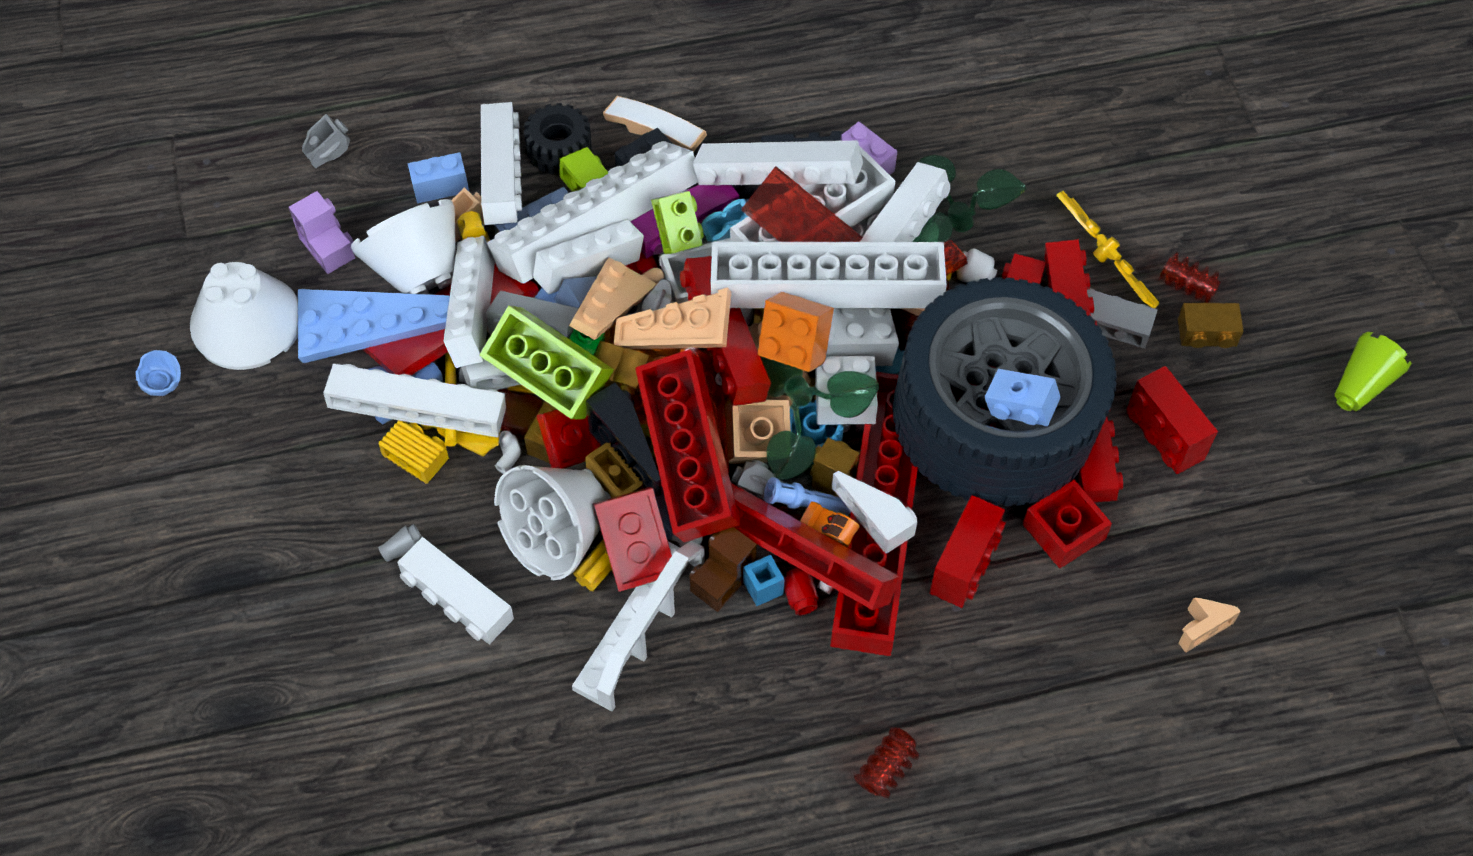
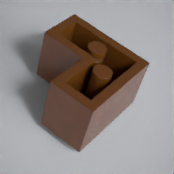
[689,527,757,612]

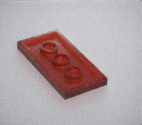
[741,166,863,242]

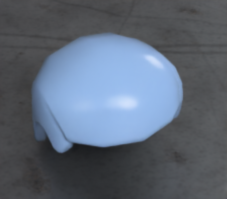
[136,350,181,396]

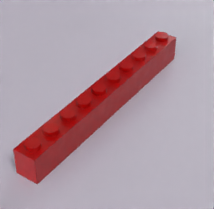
[1044,239,1123,503]

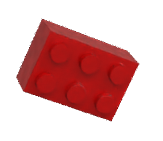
[1126,366,1218,474]
[929,495,1006,608]

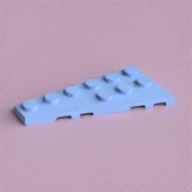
[298,289,450,363]

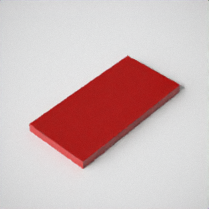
[363,260,539,375]

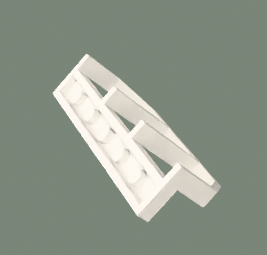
[572,541,705,712]

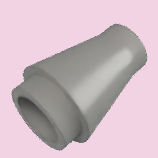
[378,524,422,562]

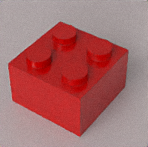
[1023,480,1112,569]

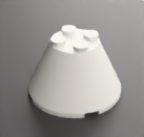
[351,199,456,295]
[190,262,298,370]
[494,465,611,580]

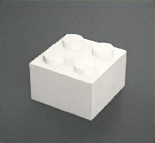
[815,356,878,425]

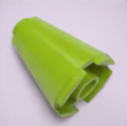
[1335,332,1411,411]

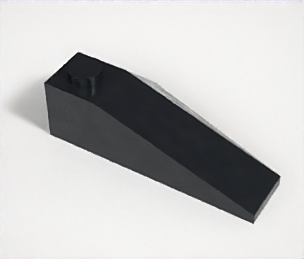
[586,383,661,497]

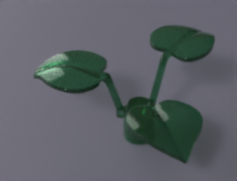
[913,155,1027,243]
[760,356,879,480]

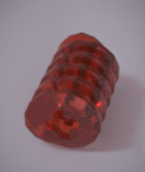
[1158,252,1221,303]
[854,727,920,799]

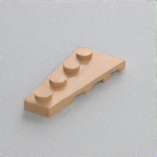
[569,257,657,340]
[614,288,731,349]

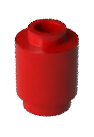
[784,568,819,615]

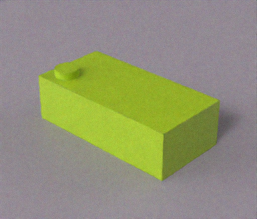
[479,305,614,419]

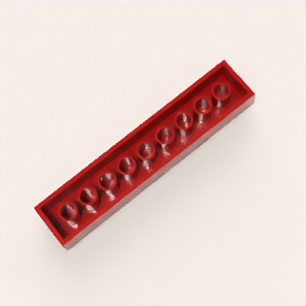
[830,372,918,656]

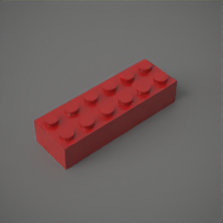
[635,349,741,542]

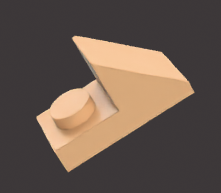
[1179,597,1241,652]

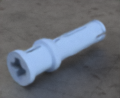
[764,477,851,516]

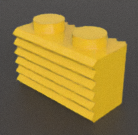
[379,420,449,484]

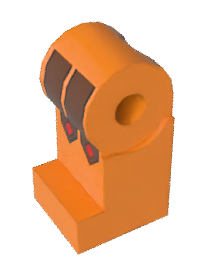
[800,501,860,547]

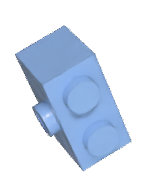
[407,152,469,204]
[985,369,1061,426]

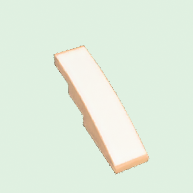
[603,96,707,152]

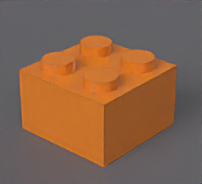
[757,292,834,372]

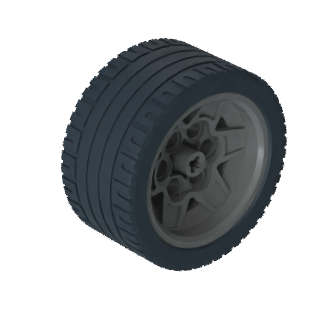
[893,277,1117,507]

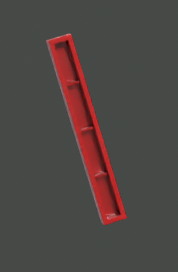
[731,483,900,610]

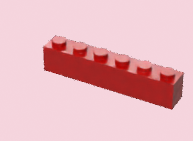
[680,256,771,406]

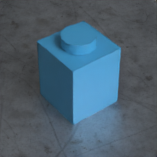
[743,555,784,606]

